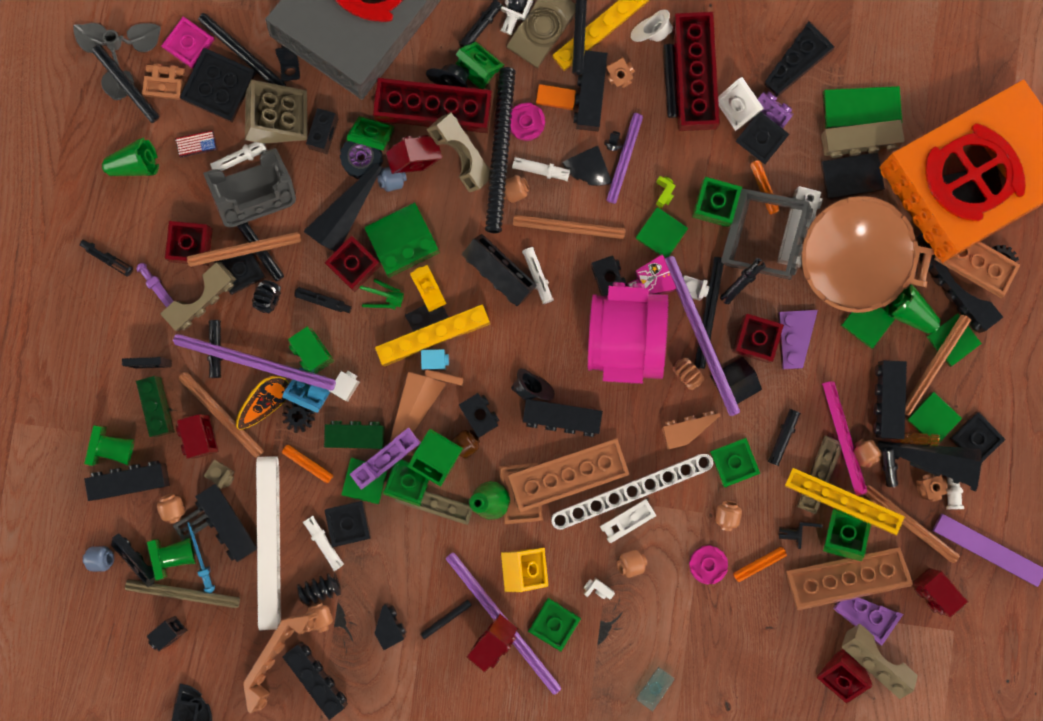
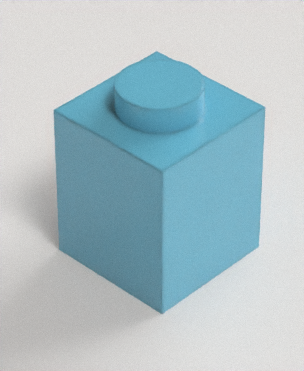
[421,349,449,371]

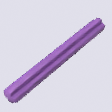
[607,113,643,203]

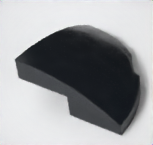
[563,146,612,186]
[171,683,212,721]

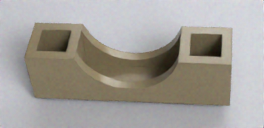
[426,113,491,192]
[160,262,237,331]
[841,623,918,699]

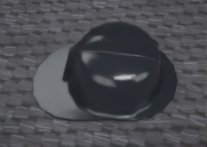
[426,63,469,88]
[511,369,555,400]

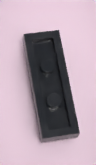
[111,533,155,587]

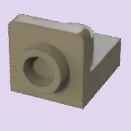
[204,460,235,488]

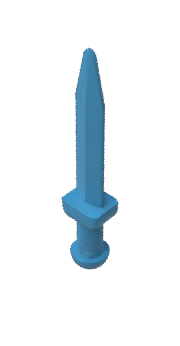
[188,522,215,593]

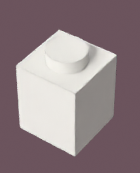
[329,371,360,401]

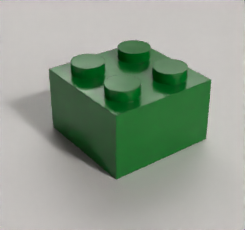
[692,177,742,228]
[288,326,334,374]

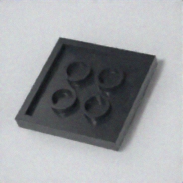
[180,48,256,123]

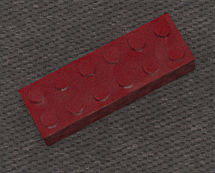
[673,12,720,131]
[373,78,492,134]

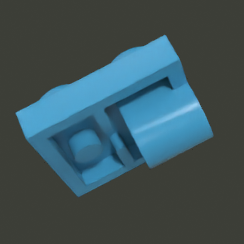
[282,368,331,413]

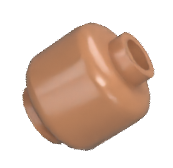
[503,175,530,203]
[853,439,882,468]
[157,493,185,524]
[715,501,742,531]
[617,550,647,578]
[305,602,333,633]

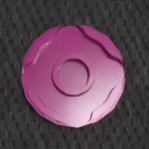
[510,103,545,141]
[689,545,728,584]

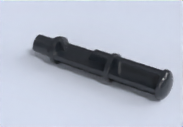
[79,239,133,277]
[294,287,352,313]

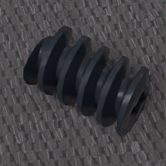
[297,573,341,606]

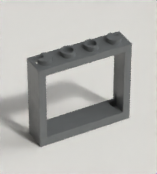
[721,189,813,280]

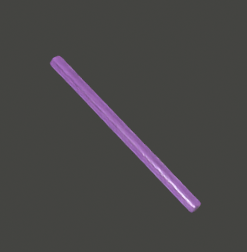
[665,256,740,416]
[173,334,336,391]
[446,552,561,695]

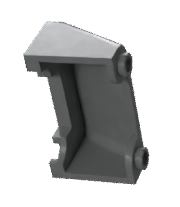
[203,148,296,227]

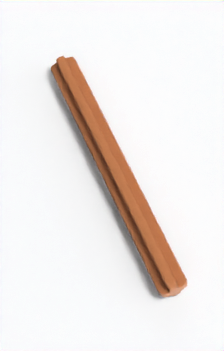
[513,215,625,239]
[187,232,301,267]
[905,315,971,415]
[178,372,264,458]
[864,485,960,563]

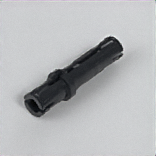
[458,0,503,47]
[720,258,766,305]
[207,320,223,378]
[767,409,801,466]

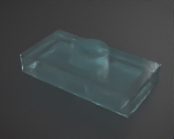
[636,667,675,711]

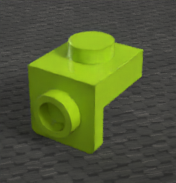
[656,176,676,208]

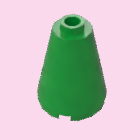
[102,138,159,176]
[885,284,940,334]
[469,481,510,520]

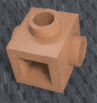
[606,56,635,88]
[916,473,948,502]

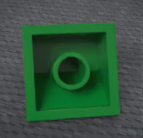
[823,509,871,561]

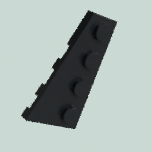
[764,21,835,97]

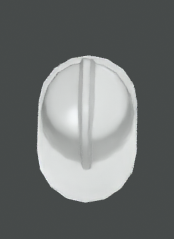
[631,9,674,42]

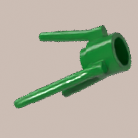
[359,279,404,310]

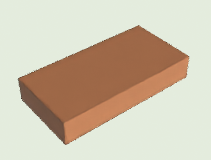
[425,369,464,386]

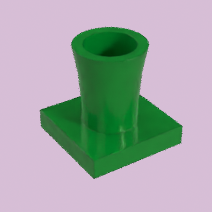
[84,425,135,466]
[147,537,196,581]

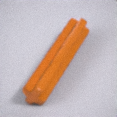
[750,160,779,215]
[282,445,333,483]
[733,547,787,582]

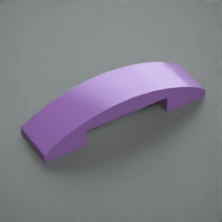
[350,428,421,489]

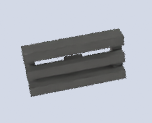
[173,509,209,540]

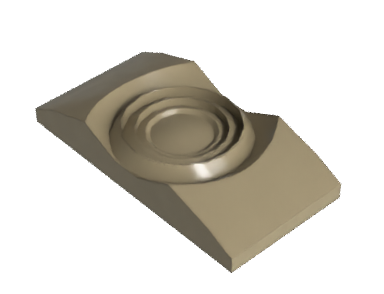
[507,0,576,69]

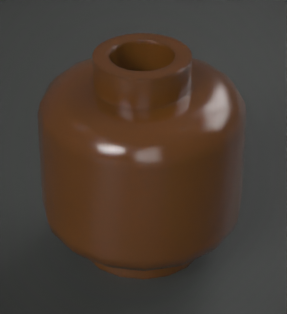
[451,430,480,458]

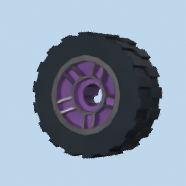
[340,141,383,179]

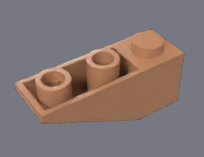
[661,411,720,449]

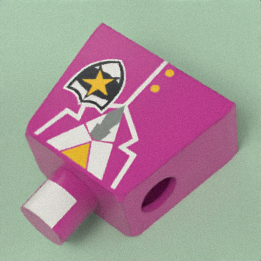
[627,255,676,294]

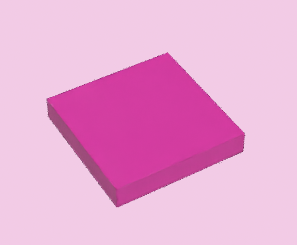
[161,16,215,69]

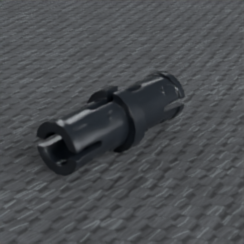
[881,447,899,487]

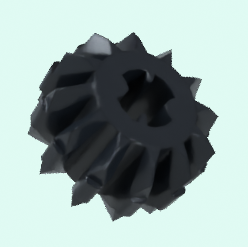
[252,280,281,314]
[282,402,315,433]

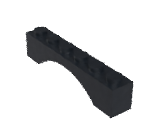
[915,233,1003,333]

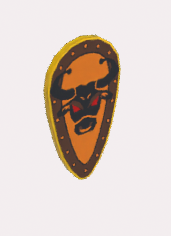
[236,376,289,430]

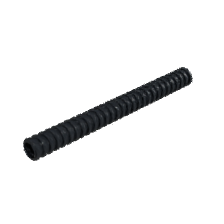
[485,67,516,234]

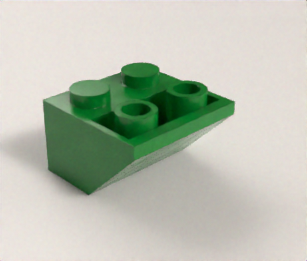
[408,429,463,487]

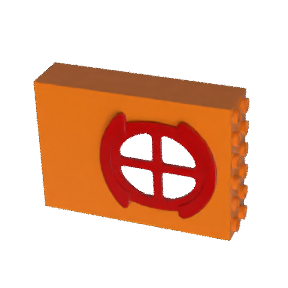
[879,79,1043,263]

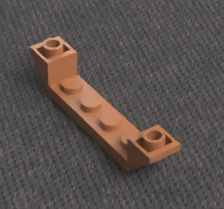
[243,613,318,713]

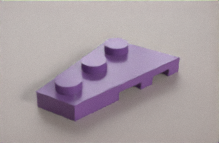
[778,310,818,369]
[833,598,903,646]

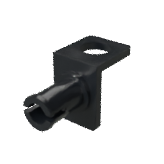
[275,44,300,82]
[779,522,823,549]

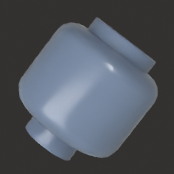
[377,166,407,192]
[83,546,114,572]

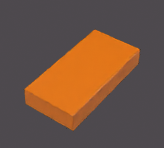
[536,84,576,110]

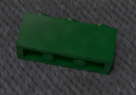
[136,376,175,437]
[324,421,385,449]

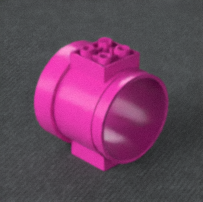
[588,282,668,384]

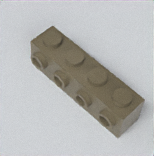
[821,120,905,158]

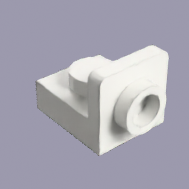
[683,275,709,301]
[583,577,615,600]

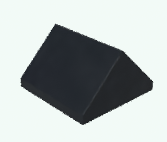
[710,357,762,404]

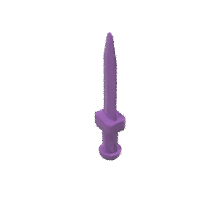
[137,263,173,307]

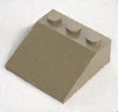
[245,80,307,144]

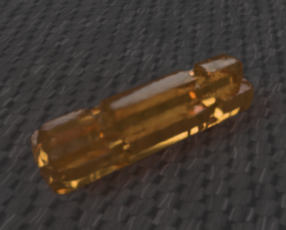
[900,433,940,446]

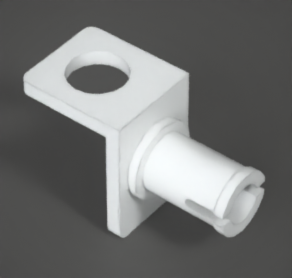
[500,0,533,35]

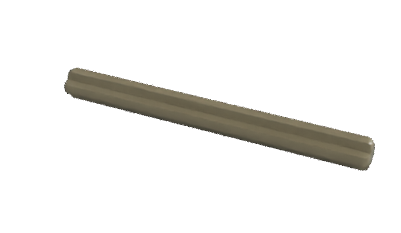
[125,580,240,608]

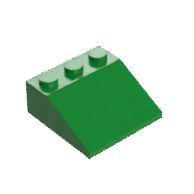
[364,202,440,278]

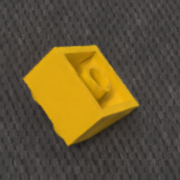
[501,548,548,592]

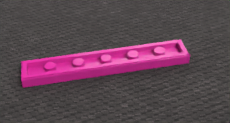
[822,381,868,496]

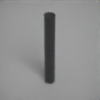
[420,599,472,640]

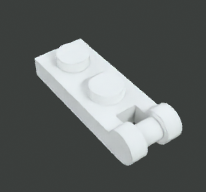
[600,499,656,543]

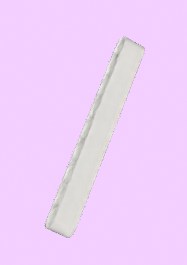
[551,454,713,529]
[256,456,281,630]

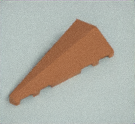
[390,372,446,442]

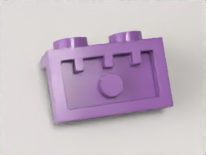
[754,91,794,128]

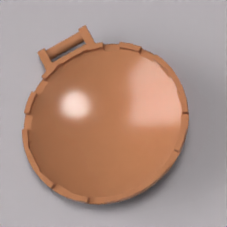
[801,196,934,313]

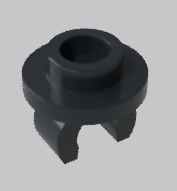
[604,131,623,151]

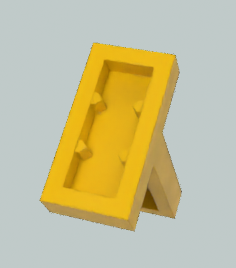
[410,265,447,312]

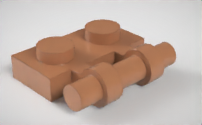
[142,64,185,100]

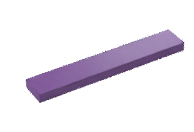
[932,514,1043,587]

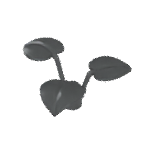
[73,23,161,100]

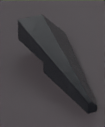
[304,163,382,252]
[877,441,982,491]

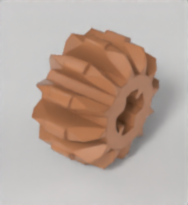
[672,358,704,390]

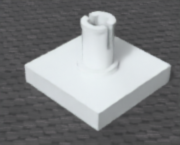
[718,77,764,131]

